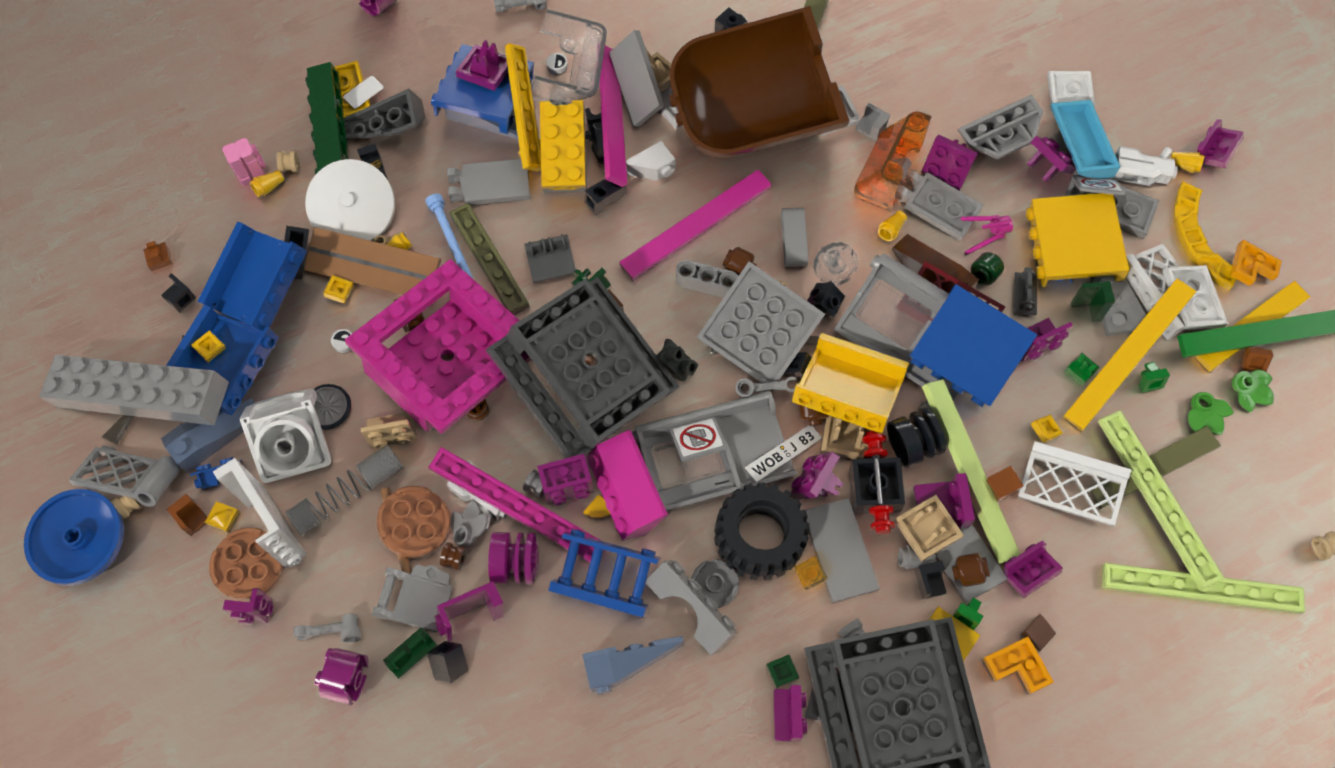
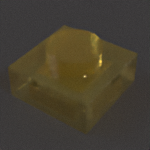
[795,556,828,590]

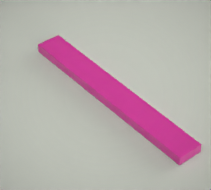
[597,44,627,187]
[619,170,772,281]
[428,447,605,563]

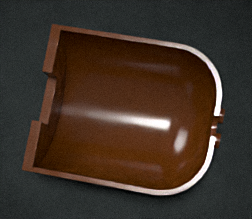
[669,6,849,159]

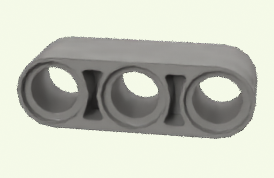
[781,208,808,267]
[676,260,738,298]

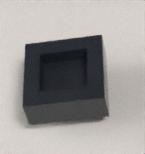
[784,352,812,377]

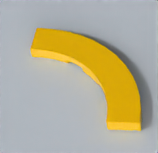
[1173,181,1236,291]

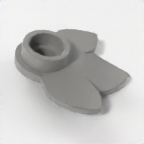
[450,500,488,548]

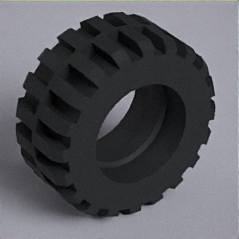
[714,482,810,581]

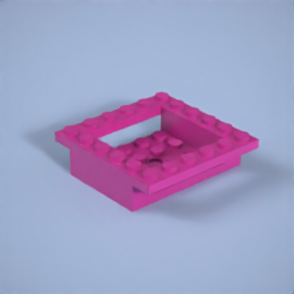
[345,259,532,434]

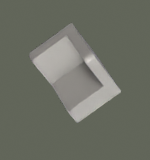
[856,103,890,141]

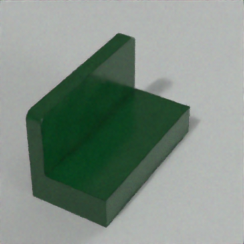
[1071,281,1115,322]

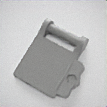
[372,565,452,632]

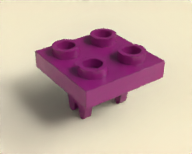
[456,40,508,91]
[921,134,978,191]
[1027,136,1076,182]
[791,452,843,500]

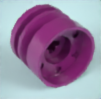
[488,532,539,585]

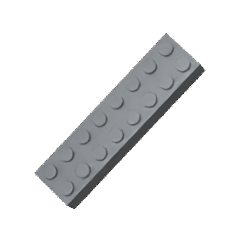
[39,355,229,425]

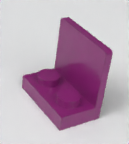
[1021,318,1073,362]
[537,454,594,506]
[913,473,975,529]

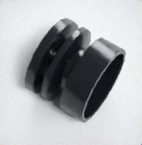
[887,407,946,468]

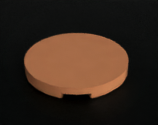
[377,486,450,558]
[209,527,284,600]

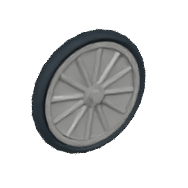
[314,384,351,430]

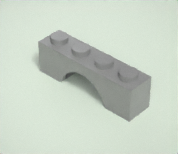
[646,560,738,655]

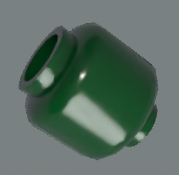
[970,252,1004,285]

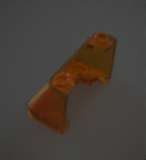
[854,111,932,212]

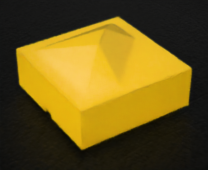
[323,275,354,304]
[191,330,226,363]
[1031,415,1063,444]
[205,501,240,533]

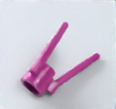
[960,215,1013,255]

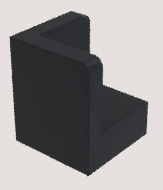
[161,273,196,313]
[915,561,947,600]
[427,641,468,683]

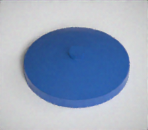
[24,489,124,586]

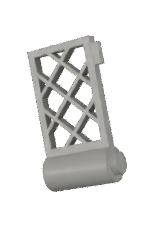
[69,445,181,507]

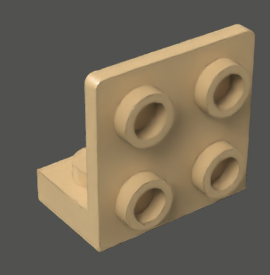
[361,412,418,449]

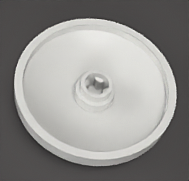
[305,159,395,241]

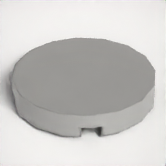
[691,559,739,608]

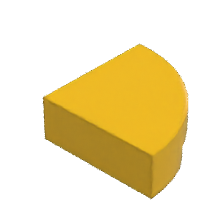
[583,494,611,519]

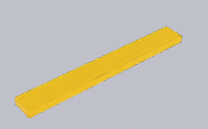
[1063,278,1197,432]

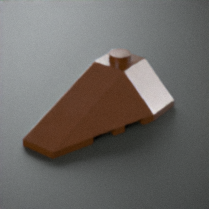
[892,234,979,293]

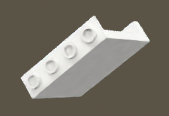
[213,458,307,568]

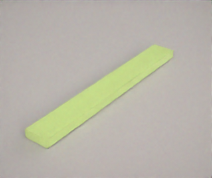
[922,380,1021,564]
[1098,410,1224,590]
[1102,563,1305,614]

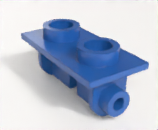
[190,457,243,490]

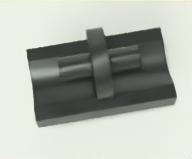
[655,339,698,382]

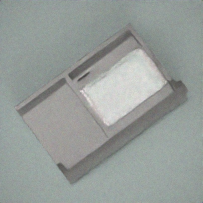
[834,253,958,400]
[632,391,798,511]

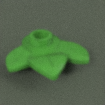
[1232,370,1274,412]
[1188,392,1233,435]

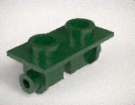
[383,628,437,679]

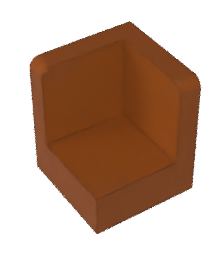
[986,466,1024,503]
[166,494,207,536]

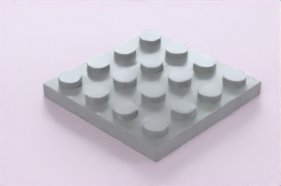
[696,262,825,383]

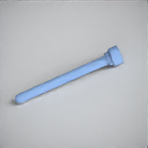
[425,193,473,278]

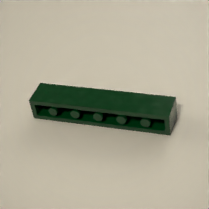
[305,62,349,175]

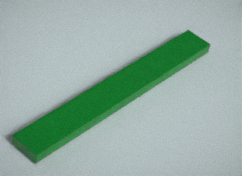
[1177,310,1335,358]

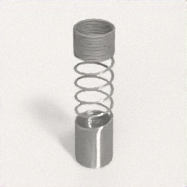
[285,444,404,536]

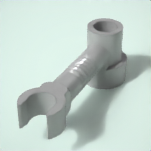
[494,0,547,12]
[735,377,797,397]
[294,614,361,643]

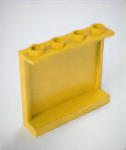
[1026,193,1129,287]
[792,333,909,434]

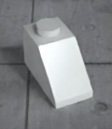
[626,141,676,181]

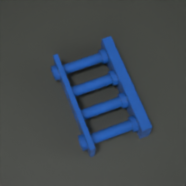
[548,529,661,617]

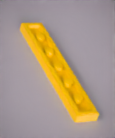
[505,43,541,172]
[1195,280,1311,372]

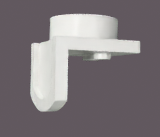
[240,388,332,483]

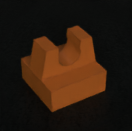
[143,241,173,271]
[1240,347,1274,372]

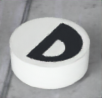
[546,53,568,74]
[331,329,352,353]

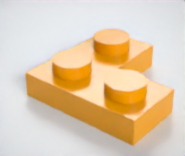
[1230,239,1282,286]
[983,636,1054,694]

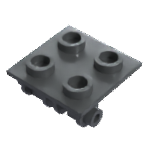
[524,234,576,283]

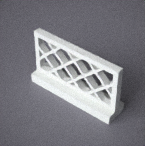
[1126,244,1185,340]
[1018,441,1132,527]

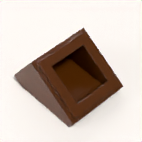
[1021,614,1056,652]

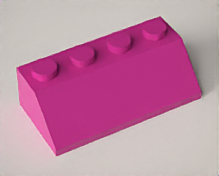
[586,430,668,541]

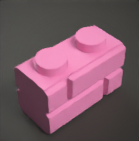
[222,138,267,186]

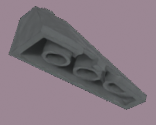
[344,89,426,140]

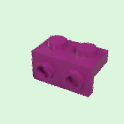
[1197,119,1244,169]
[1004,540,1063,598]
[223,588,274,625]
[773,685,807,742]

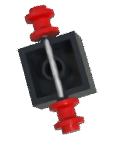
[849,431,905,534]

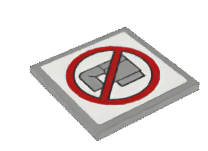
[1072,176,1126,195]
[669,416,727,462]

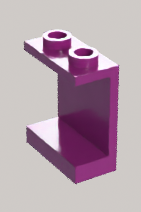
[434,581,503,641]

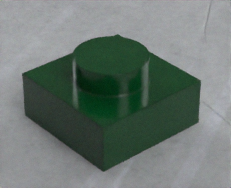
[766,655,799,689]

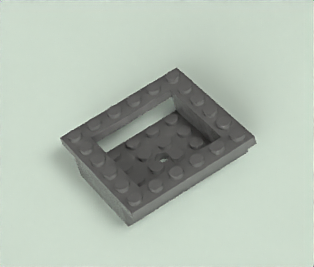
[486,277,680,458]
[804,617,991,768]

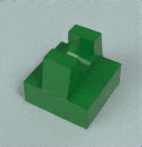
[1065,353,1100,385]
[1138,361,1170,393]
[953,597,984,630]

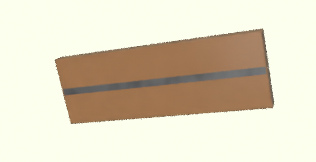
[304,227,441,295]

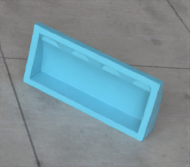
[1050,100,1120,179]

